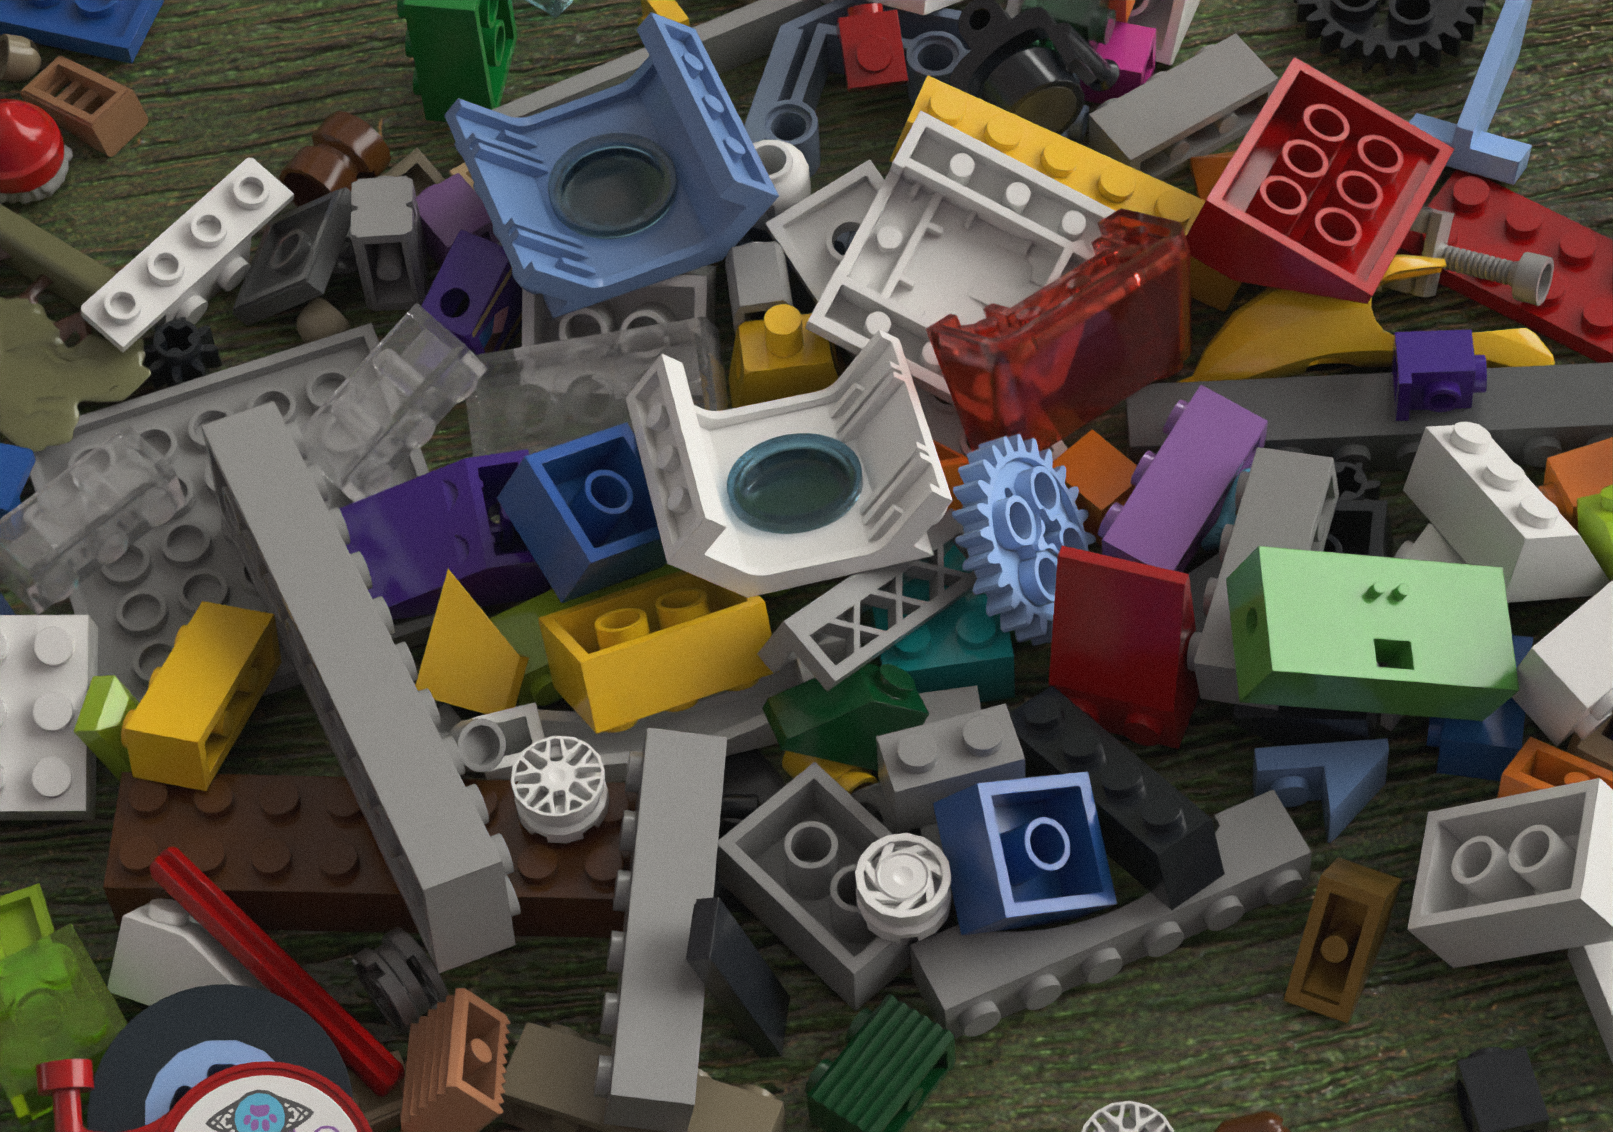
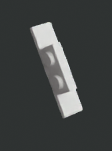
[81,158,294,353]

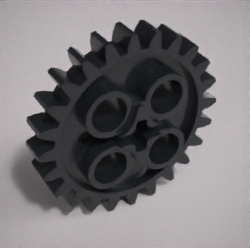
[1294,0,1486,76]

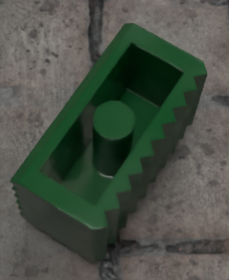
[805,995,956,1132]

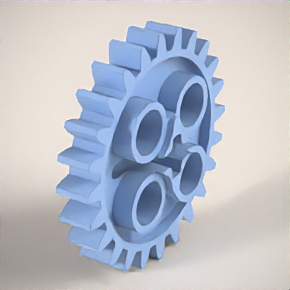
[952,434,1096,646]

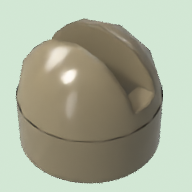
[0,34,41,82]
[297,296,351,344]

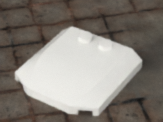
[805,110,1116,430]

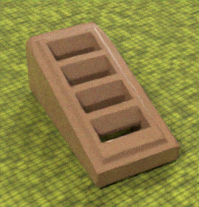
[19,55,148,157]

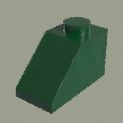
[762,664,929,771]

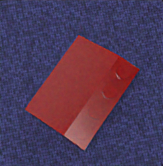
[1179,57,1454,304]

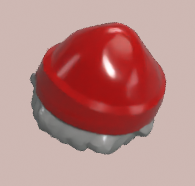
[0,99,73,204]

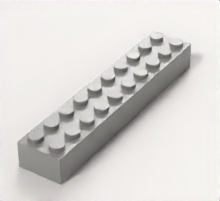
[201,401,521,974]

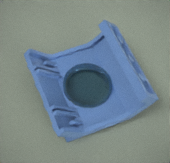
[444,12,779,318]

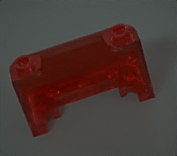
[926,208,1192,451]

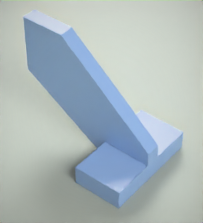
[1409,0,1532,185]

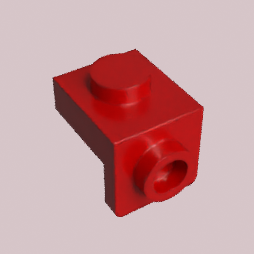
[836,3,908,92]

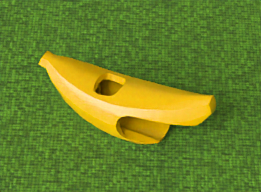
[1176,254,1555,383]

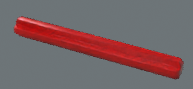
[149,846,405,1097]

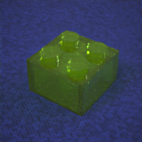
[0,923,128,1126]

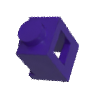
[1391,329,1487,421]

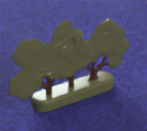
[0,204,151,452]

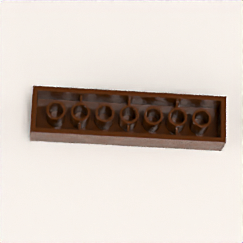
[103,772,637,938]

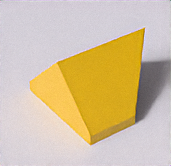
[415,569,529,714]

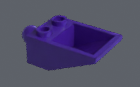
[339,449,550,620]

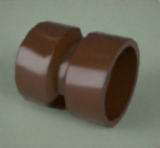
[279,111,391,207]

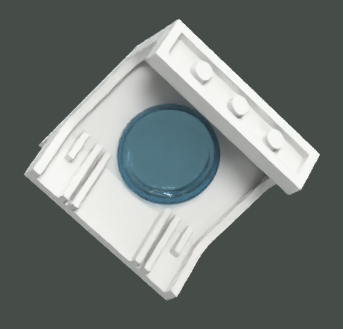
[625,330,953,598]

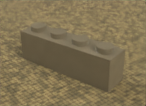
[501,1022,787,1132]

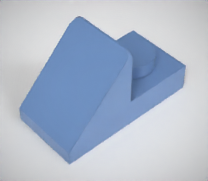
[1252,738,1389,843]

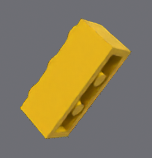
[121,601,282,791]

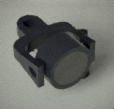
[950,0,1119,135]

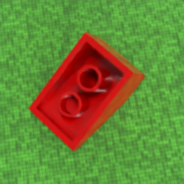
[1049,545,1200,749]

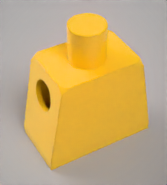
[728,304,846,409]

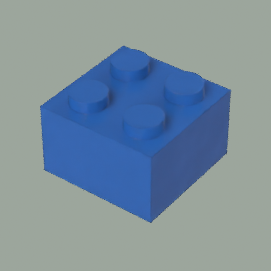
[497,422,667,603]
[933,771,1117,936]

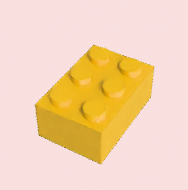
[538,570,779,734]

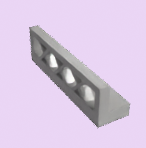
[757,508,977,691]

